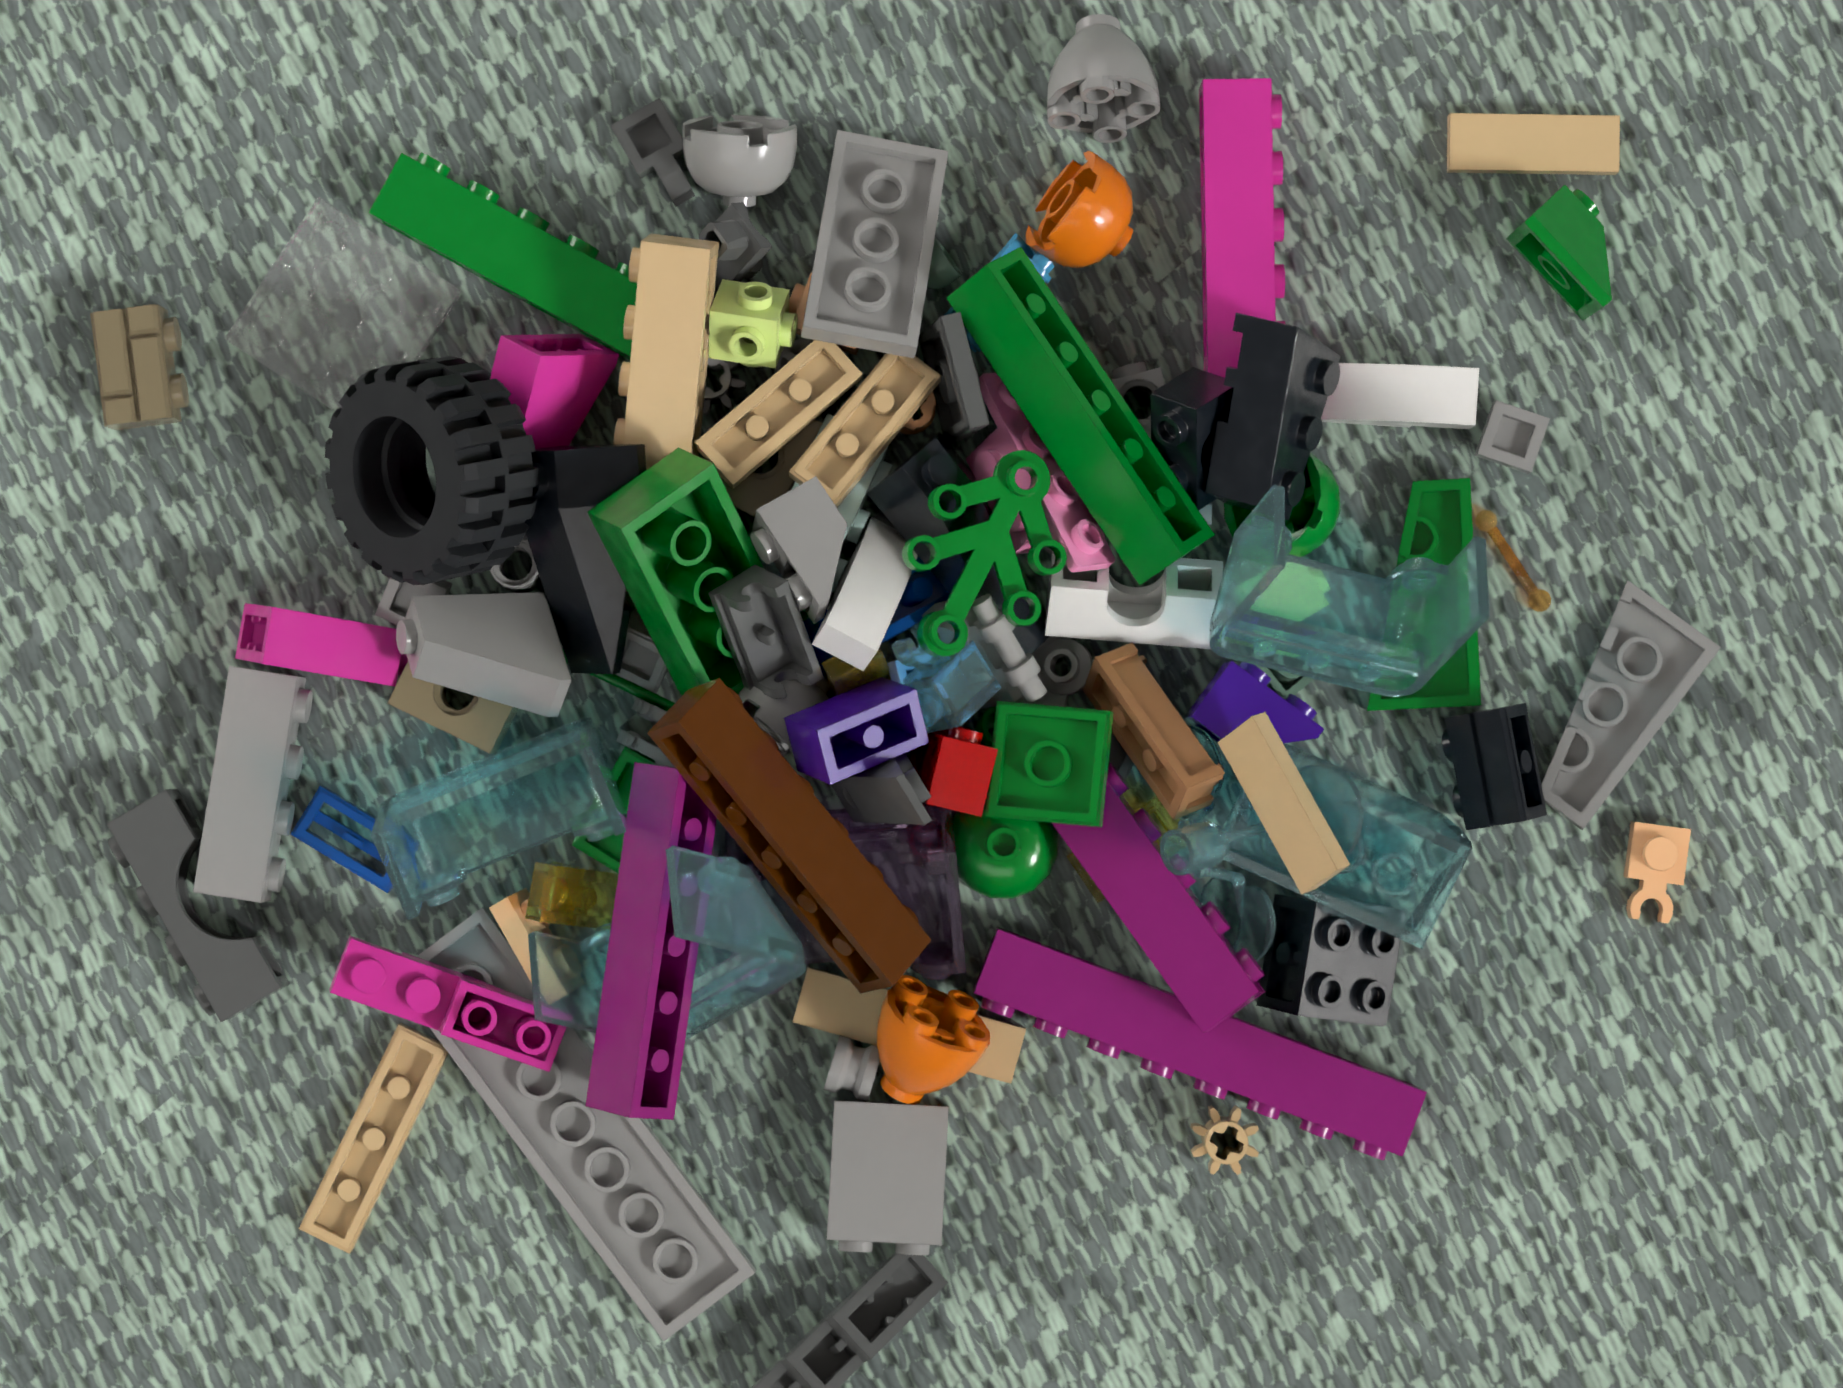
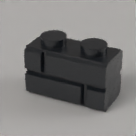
[1442,703,1547,830]

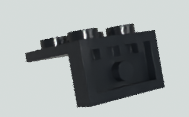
[1256,894,1404,1027]

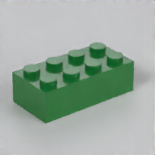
[587,447,765,695]

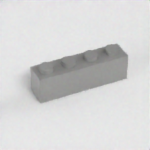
[193,666,313,903]

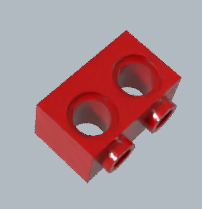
[909,720,998,817]

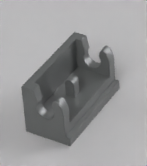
[708,565,824,699]

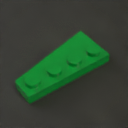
[1367,478,1482,711]

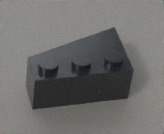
[1206,313,1341,521]

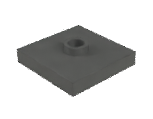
[919,312,989,444]

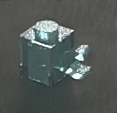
[892,624,1002,733]

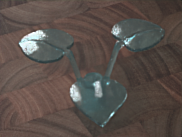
[1160,725,1364,962]

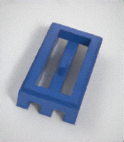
[291,786,419,893]

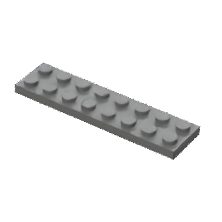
[416,906,756,1341]

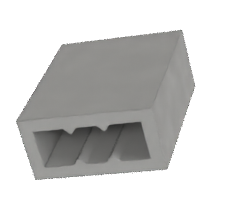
[827,1100,949,1255]

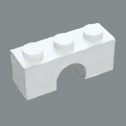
[1045,551,1224,650]

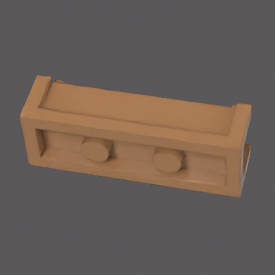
[1083,642,1225,821]

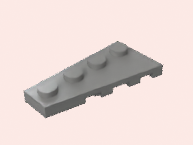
[1541,581,1721,830]

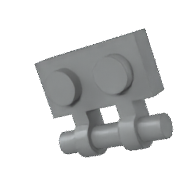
[922,594,1047,709]

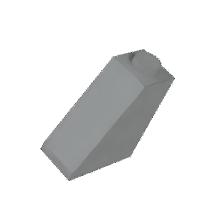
[396,592,571,717]

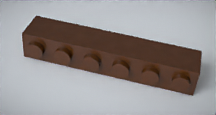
[647,678,931,994]

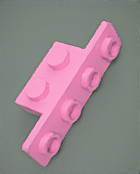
[966,373,1115,572]

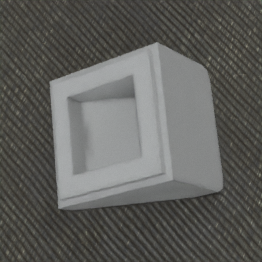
[616,609,668,693]

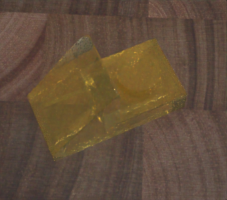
[525,861,618,930]

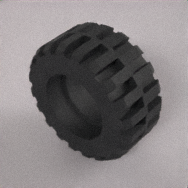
[325,356,539,585]

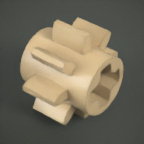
[1190,1105,1259,1175]

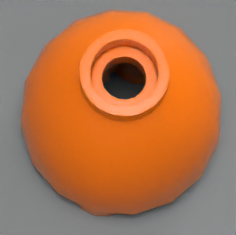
[877,975,990,1105]

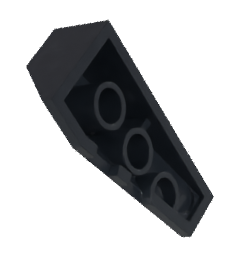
[867,431,1050,654]
[525,444,647,674]

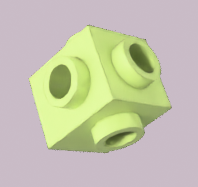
[708,279,798,369]

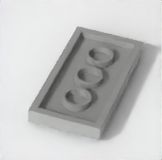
[801,130,948,358]

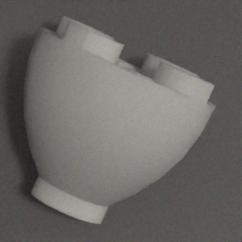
[1047,14,1160,143]

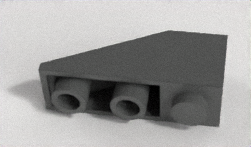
[831,753,932,825]

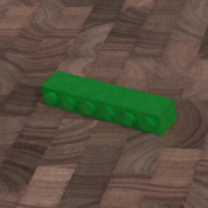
[368,152,637,360]
[947,247,1215,585]

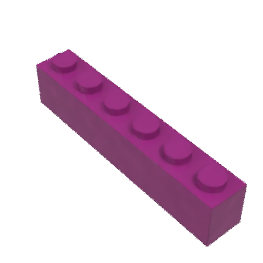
[585,762,717,1120]
[1052,762,1265,1033]

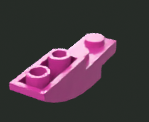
[329,936,570,1072]

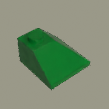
[1506,185,1612,321]

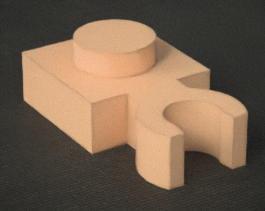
[1624,821,1691,924]

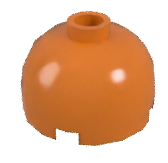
[1026,151,1133,268]

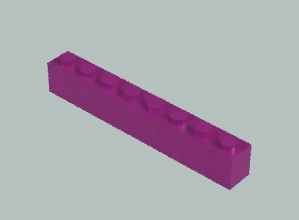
[973,926,1427,1161]

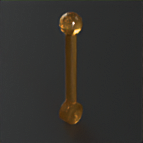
[1475,510,1551,612]

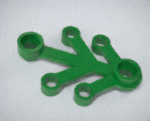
[902,450,1067,657]

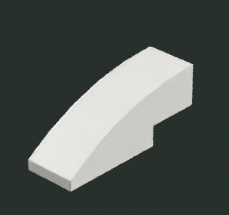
[1321,363,1479,429]
[812,517,918,671]

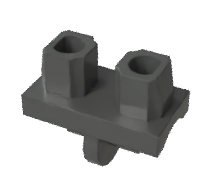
[699,202,772,298]

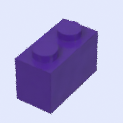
[784,677,929,785]

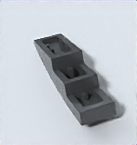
[751,1253,948,1388]

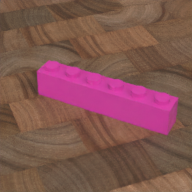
[1199,78,1285,378]

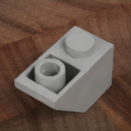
[750,476,847,624]

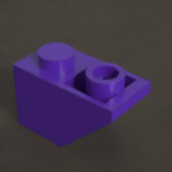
[1183,660,1324,744]

